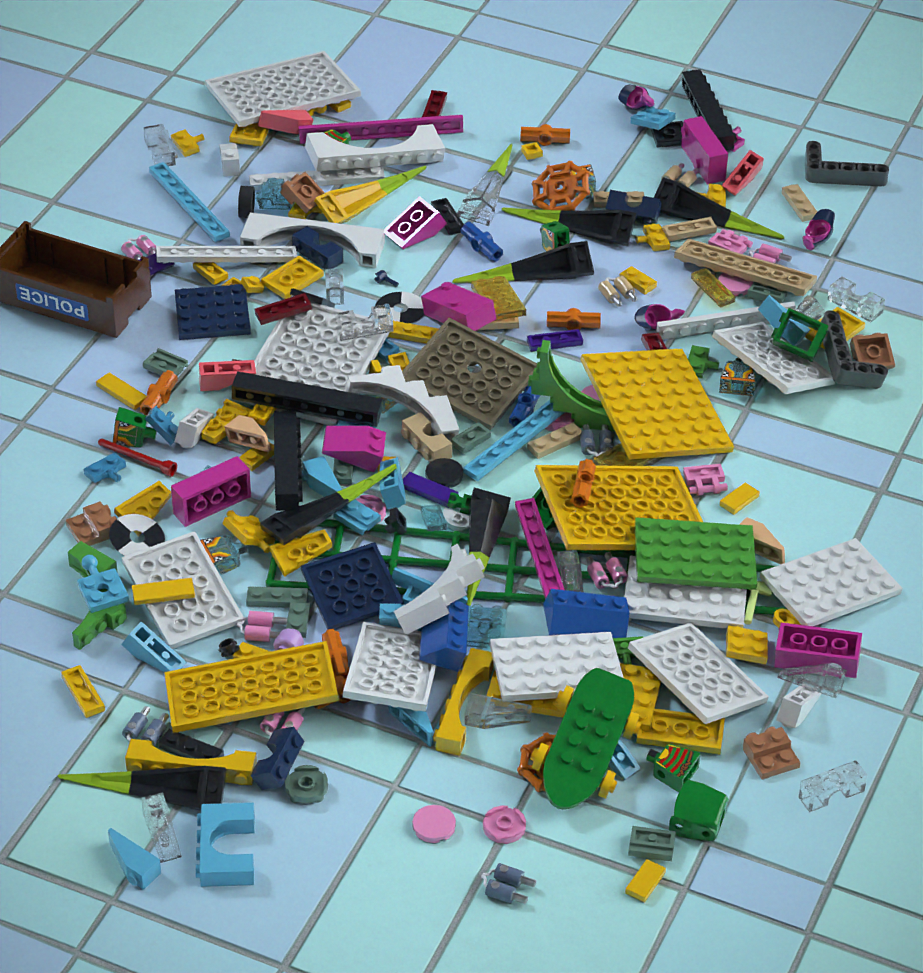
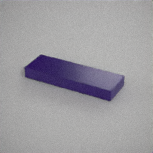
[527,329,583,352]
[403,472,459,508]

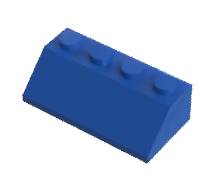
[543,589,630,638]
[419,601,469,672]

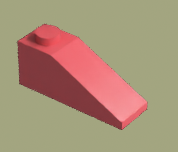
[258,110,313,134]
[722,150,764,196]
[199,360,256,391]

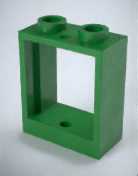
[771,308,829,362]

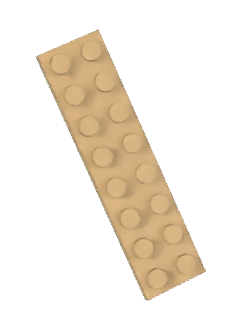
[674,238,817,296]

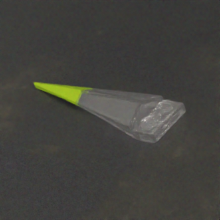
[457,144,513,226]

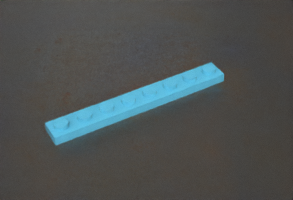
[149,162,230,242]
[463,400,565,481]

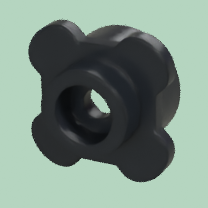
[218,638,240,657]

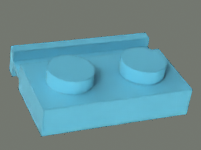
[333,499,381,535]

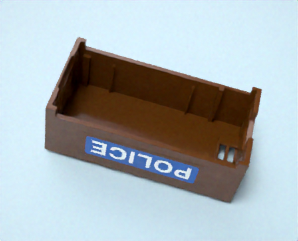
[0,221,152,338]

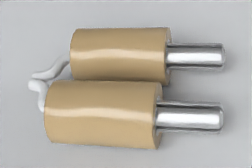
[661,163,699,188]
[598,276,638,307]

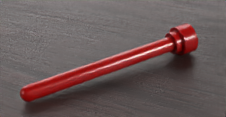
[98,439,177,477]

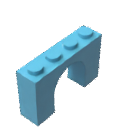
[196,803,255,887]

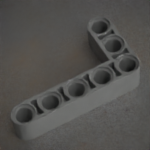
[805,141,889,186]
[821,310,888,388]

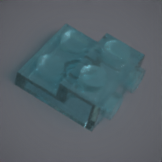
[255,178,295,210]
[467,604,507,648]

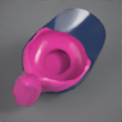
[618,84,654,111]
[802,209,835,250]
[634,304,685,331]

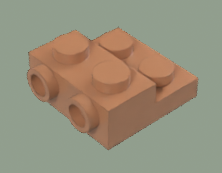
[280,172,325,213]
[850,333,895,369]
[66,501,117,546]
[743,726,800,779]

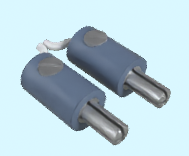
[580,424,614,457]
[122,706,169,746]
[481,863,536,904]

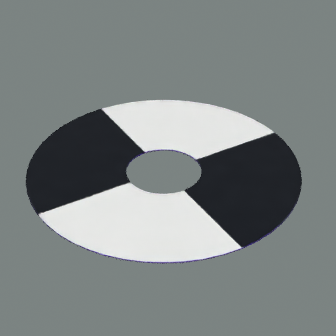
[375,292,424,323]
[109,514,165,556]

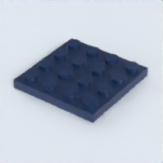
[175,284,251,340]
[301,542,404,630]

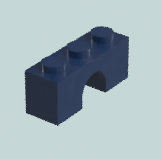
[605,189,661,224]
[292,226,343,272]
[251,726,305,790]

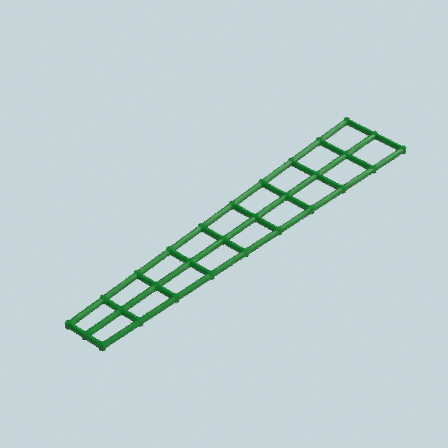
[265,519,788,615]

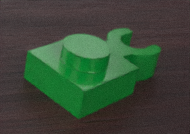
[447,492,471,515]

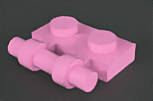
[708,229,753,254]
[683,464,728,496]

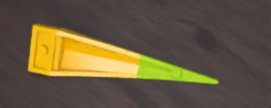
[314,166,427,224]

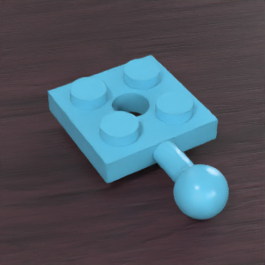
[77,555,129,613]

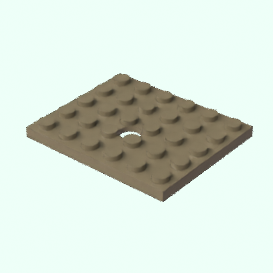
[402,318,537,430]

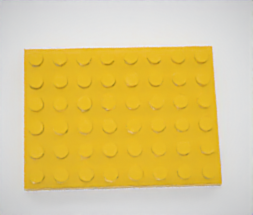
[580,349,734,460]
[534,465,703,550]

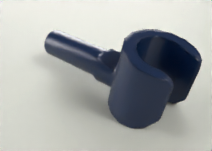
[374,270,399,287]

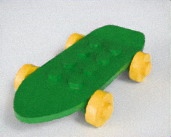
[530,668,641,810]

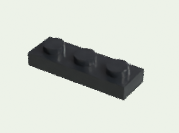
[158,728,224,759]

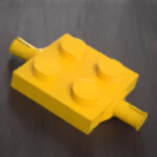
[222,510,275,553]

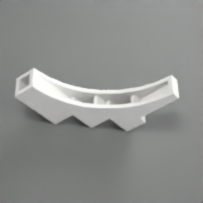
[346,365,459,442]
[394,544,485,635]

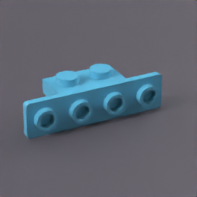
[392,567,468,605]

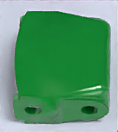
[669,780,729,841]

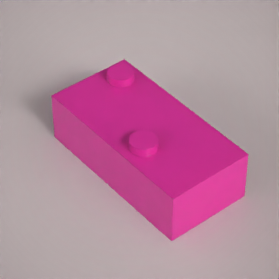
[681,116,728,185]
[421,282,496,331]
[171,456,251,527]
[774,623,862,678]

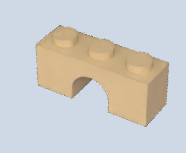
[401,412,452,462]

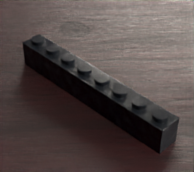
[682,69,737,151]
[232,371,383,427]
[274,410,303,511]

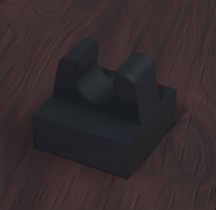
[384,507,407,535]

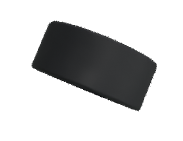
[238,185,255,218]

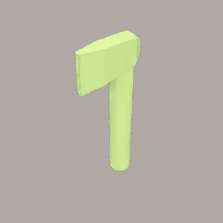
[744,581,772,625]

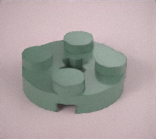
[285,765,328,803]

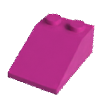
[385,196,447,249]
[322,426,386,472]

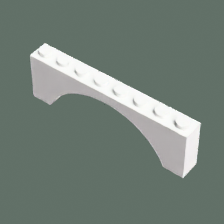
[305,124,445,171]
[240,213,385,268]

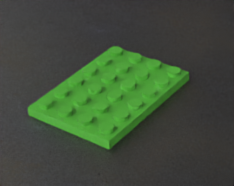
[634,517,757,590]

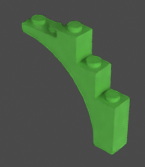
[528,340,615,432]
[68,541,127,650]

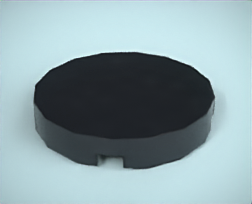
[425,458,463,488]

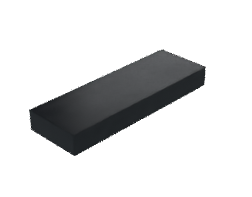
[431,198,464,235]

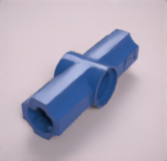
[461,222,503,262]
[509,386,541,427]

